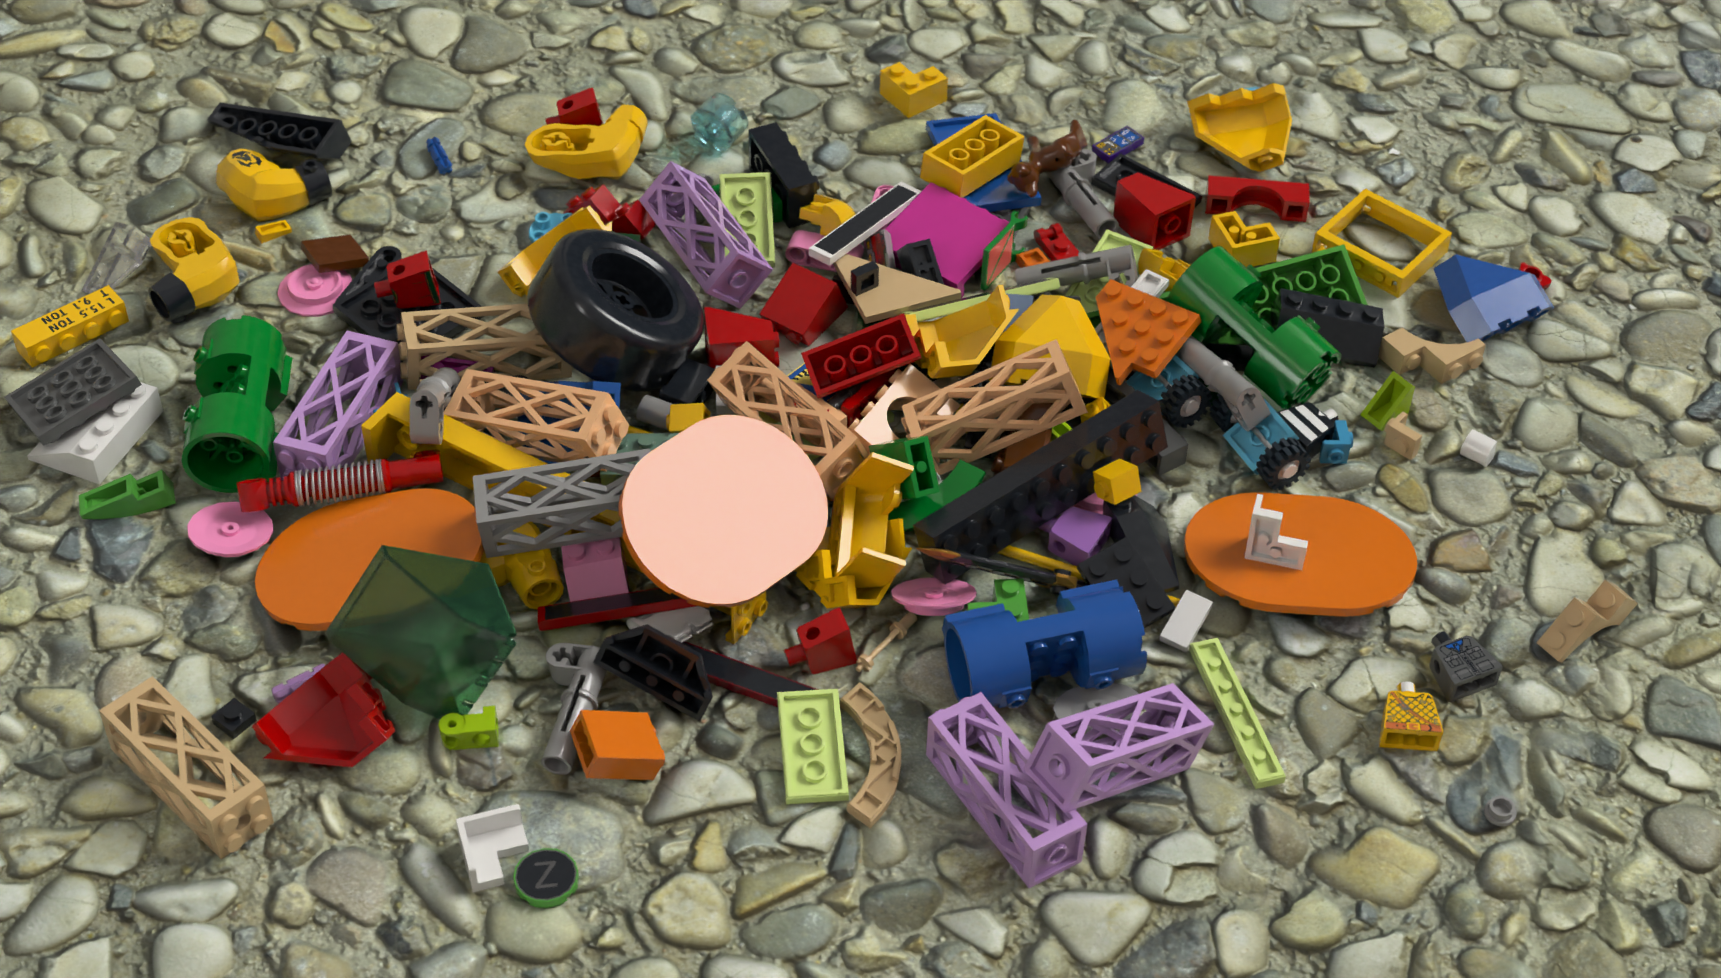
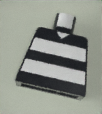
[1277,402,1339,459]

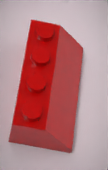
[801,313,922,399]

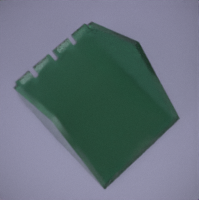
[326,545,517,719]

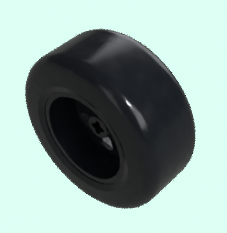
[527,229,704,392]

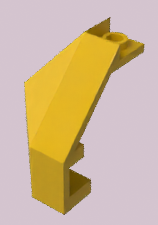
[1187,83,1292,172]
[497,205,612,297]
[905,285,1019,379]
[989,295,1111,399]
[795,518,913,609]

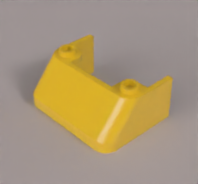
[828,452,914,588]

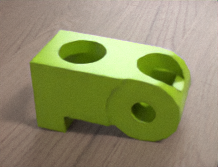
[438,705,499,750]

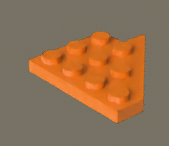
[1096,279,1201,385]

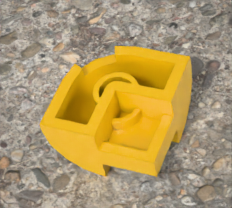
[799,194,855,236]
[1138,248,1190,292]

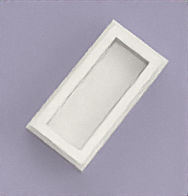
[1159,590,1213,653]

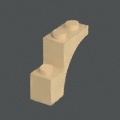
[1378,327,1486,384]
[1537,580,1638,663]

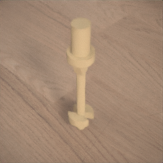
[856,612,917,672]

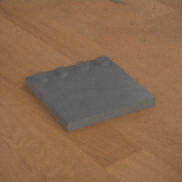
[4,338,142,446]

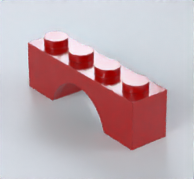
[1205,175,1310,222]

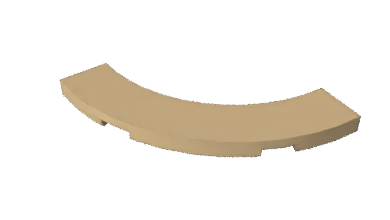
[840,682,901,829]

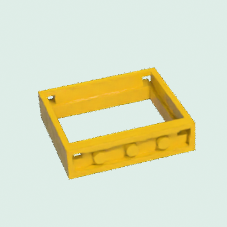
[1312,188,1452,298]

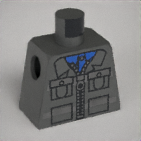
[1429,631,1503,703]

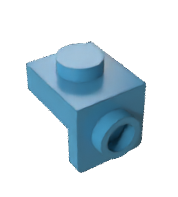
[1319,420,1353,464]

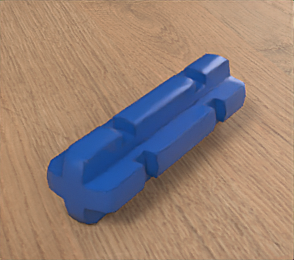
[426,137,453,175]

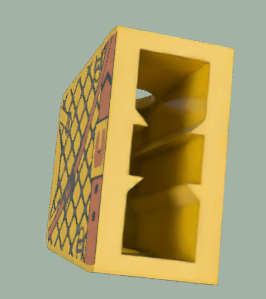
[1379,681,1443,751]

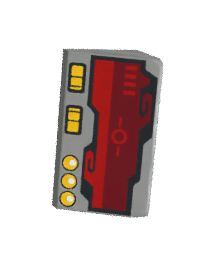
[866,229,896,269]

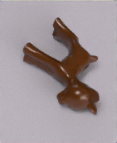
[1007,120,1087,198]

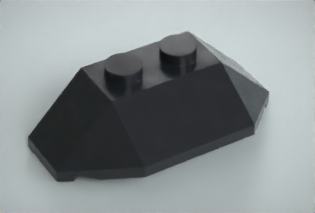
[593,624,713,722]

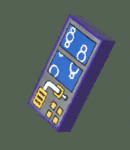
[1092,126,1144,164]

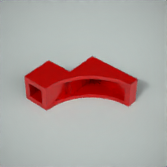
[563,184,656,240]

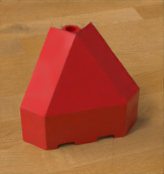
[252,644,395,768]

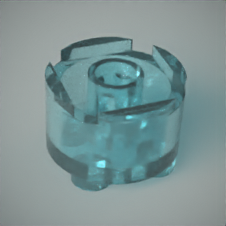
[690,93,748,153]

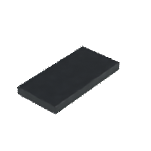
[1091,154,1202,208]

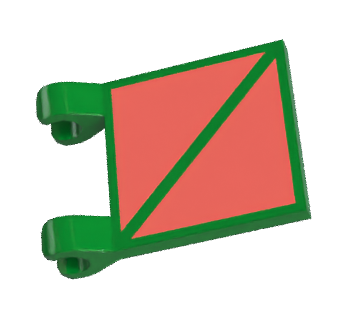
[980,211,1028,291]

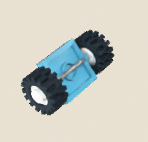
[1111,355,1212,428]
[1209,394,1311,490]

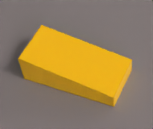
[255,220,292,244]

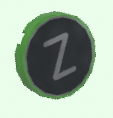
[513,848,579,908]

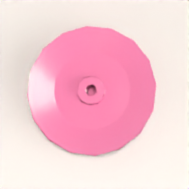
[277,264,352,317]
[187,502,273,558]
[891,578,977,616]

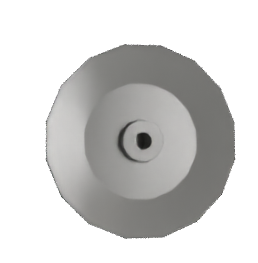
[1053,682,1139,733]

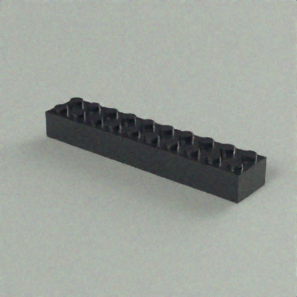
[913,390,1168,584]

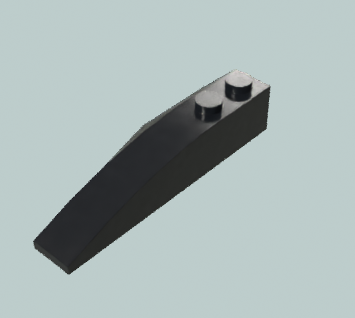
[207,102,352,159]

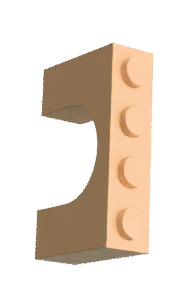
[848,363,961,455]

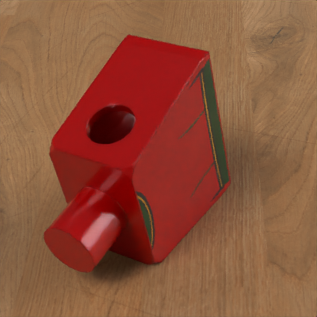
[374,251,441,308]

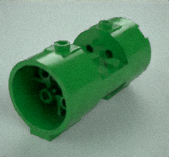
[1167,246,1341,412]
[181,315,292,493]

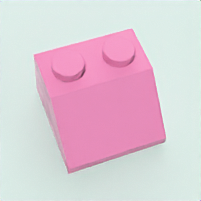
[561,537,629,602]

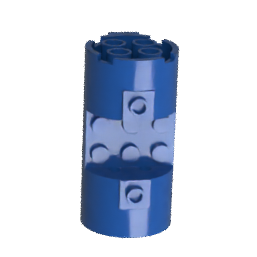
[942,580,1147,708]

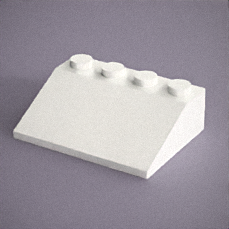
[27,382,163,485]

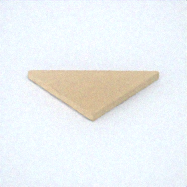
[833,254,961,324]

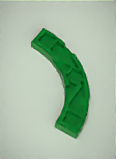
[831,459,986,532]

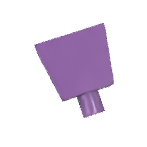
[1039,506,1112,566]

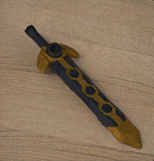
[916,548,1088,596]

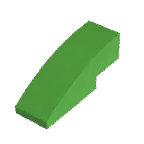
[79,470,176,519]

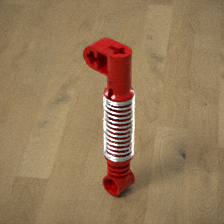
[236,449,444,512]

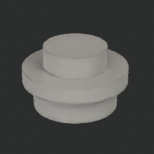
[1484,796,1517,826]

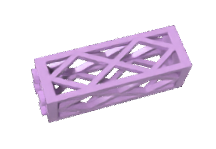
[639,161,773,309]
[273,331,403,480]
[1024,683,1214,813]
[926,692,1087,888]

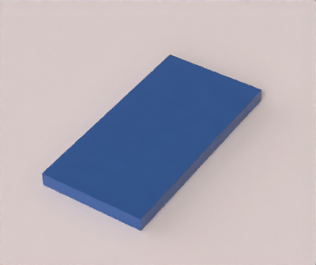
[926,113,1042,212]

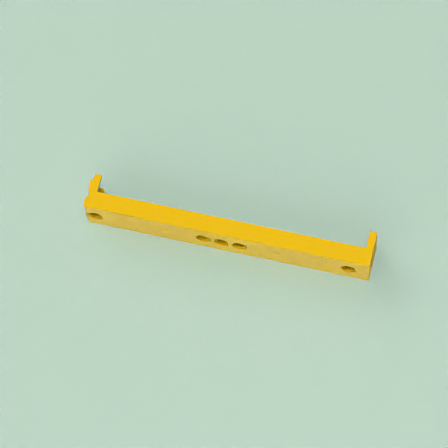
[361,392,768,644]

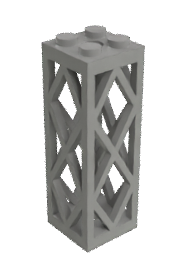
[473,448,650,558]

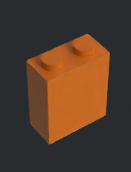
[570,710,665,780]

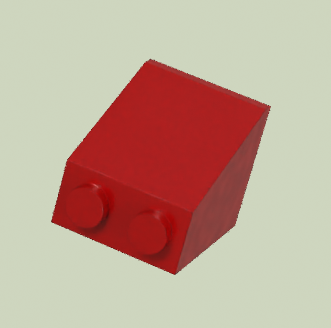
[1113,172,1196,250]
[759,263,848,346]
[704,307,779,369]

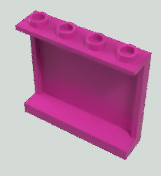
[885,182,1009,298]

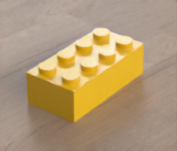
[920,115,1025,198]

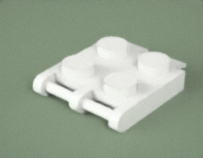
[627,606,713,643]

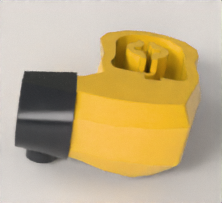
[216,149,333,222]
[148,217,240,323]

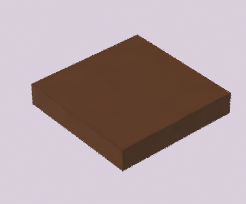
[301,234,369,273]

